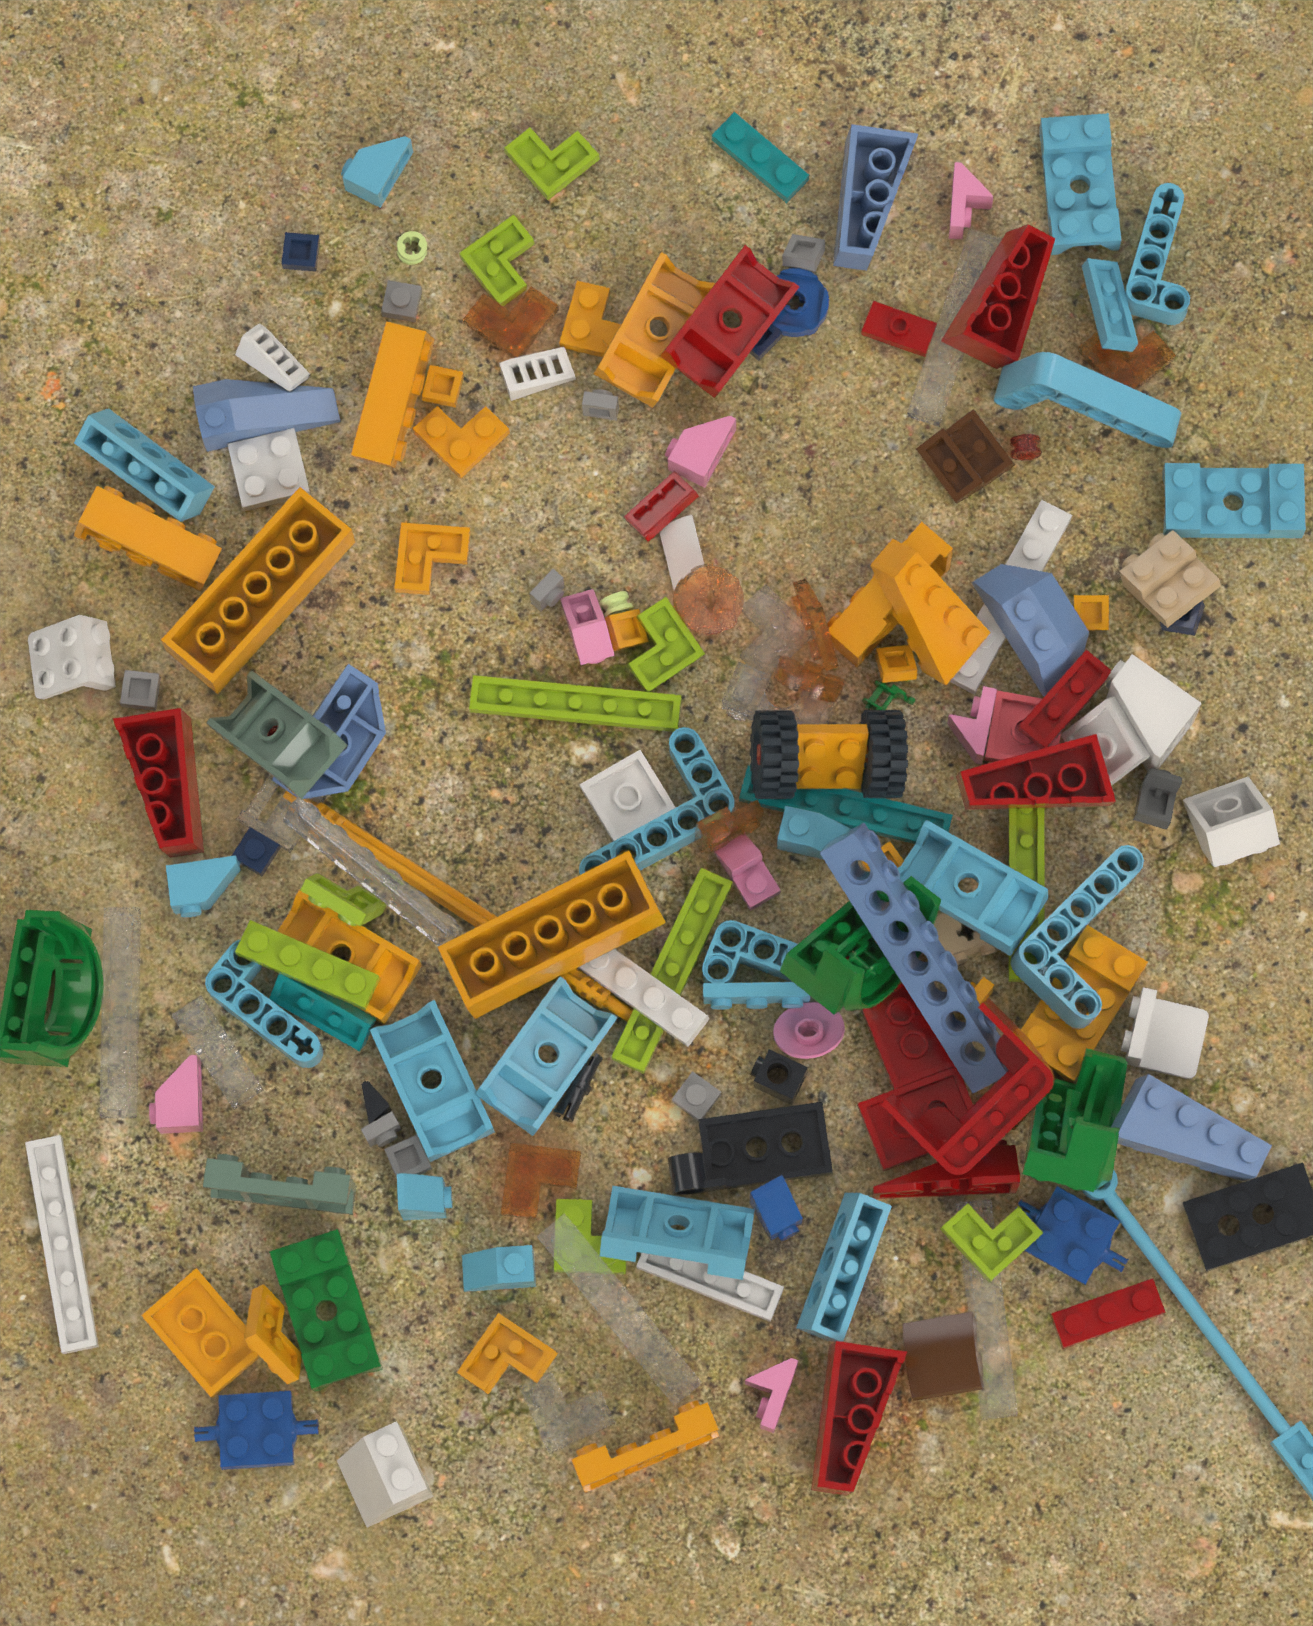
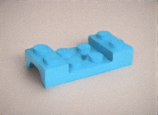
[1039,113,1121,255]
[1162,463,1306,538]
[898,820,1048,956]
[475,976,617,1136]
[370,1000,495,1162]
[600,1186,755,1280]

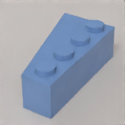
[833,124,918,271]
[1111,1074,1272,1181]

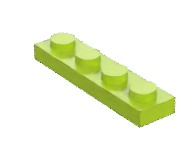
[235,920,380,1010]

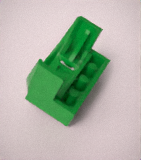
[780,876,941,1015]
[0,910,104,1067]
[1022,1048,1128,1192]

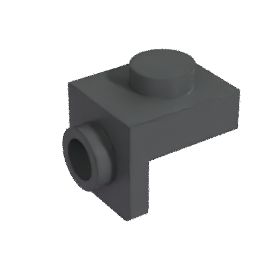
[1133,768,1182,830]

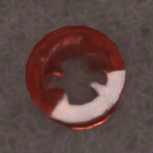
[1010,434,1042,461]

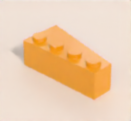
[351,321,435,468]
[74,486,222,591]
[826,521,953,667]
[870,538,991,685]

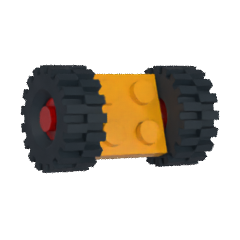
[750,710,908,799]

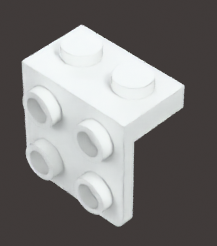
[28,615,116,700]
[1121,987,1209,1079]

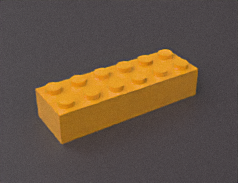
[161,487,355,694]
[438,850,666,1019]

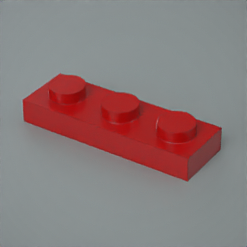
[1018,649,1112,749]
[1050,1278,1166,1349]

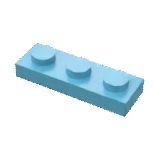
[1082,258,1138,352]
[703,982,810,1010]

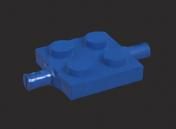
[1015,1186,1129,1285]
[194,1391,319,1470]

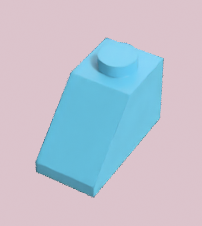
[341,136,413,208]
[777,806,852,860]
[166,855,241,917]
[397,1173,453,1221]
[462,1245,536,1292]

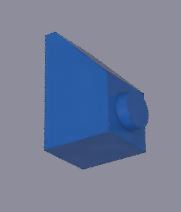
[750,1175,803,1241]

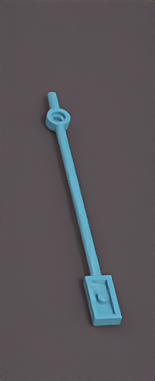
[1082,1170,1313,1501]

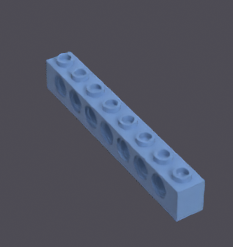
[820,823,1008,1093]

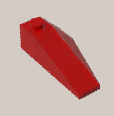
[872,1140,1020,1199]

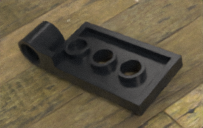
[668,1102,833,1195]
[1183,1162,1313,1272]

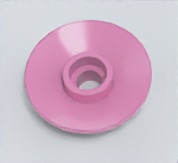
[773,1002,845,1059]

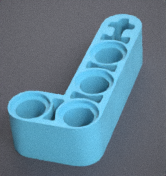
[1125,183,1190,325]
[702,920,797,983]
[205,939,323,1068]

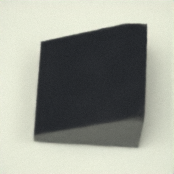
[361,1081,392,1124]

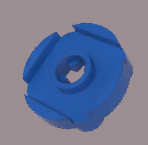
[772,268,829,337]

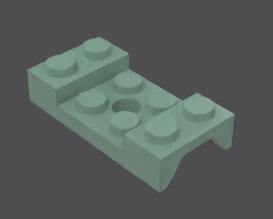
[206,670,348,799]
[203,1154,357,1215]

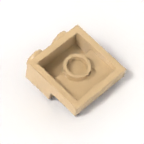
[1119,530,1221,628]

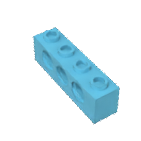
[74,408,215,522]
[796,1193,892,1342]

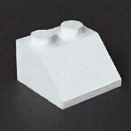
[1183,777,1280,867]

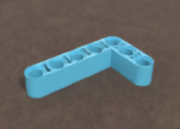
[994,352,1181,448]
[579,727,735,875]
[1011,845,1144,1029]

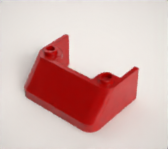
[881,998,1054,1175]

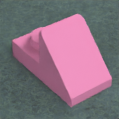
[949,162,993,239]
[947,686,997,764]
[714,833,781,911]
[745,1358,798,1433]

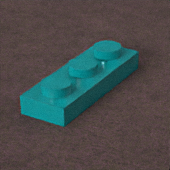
[712,112,810,203]
[269,973,376,1052]

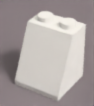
[1106,654,1201,771]
[337,1421,433,1528]

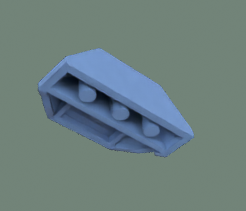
[972,564,1089,697]
[271,664,386,800]

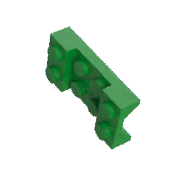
[269,1229,383,1392]

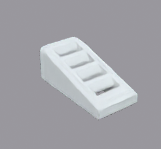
[235,323,310,392]
[499,347,576,401]

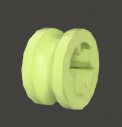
[397,231,427,265]
[599,591,634,618]

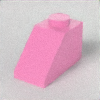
[665,416,736,488]
[560,589,614,665]
[149,1055,203,1134]

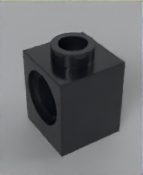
[750,1049,808,1105]

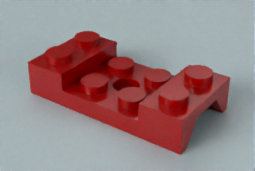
[660,245,799,398]

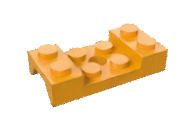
[593,252,715,408]
[277,889,422,1025]
[1021,925,1148,1083]
[571,1400,719,1493]

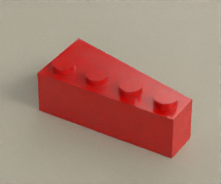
[113,708,204,858]

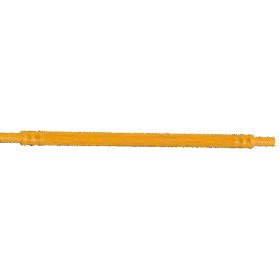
[283,791,634,1022]

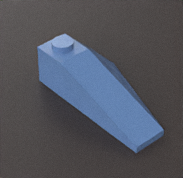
[193,379,341,452]

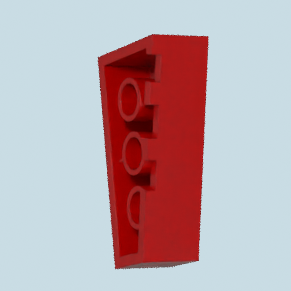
[941,224,1056,369]
[956,734,1116,810]
[811,1341,907,1496]

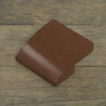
[916,409,1015,504]
[903,1312,984,1401]

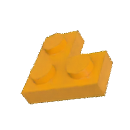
[559,280,621,357]
[412,406,510,479]
[394,522,471,595]
[244,1284,302,1385]
[457,1313,558,1395]

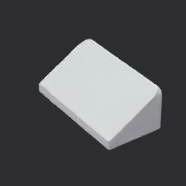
[659,515,708,593]

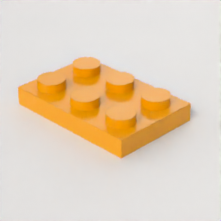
[141,1268,260,1398]

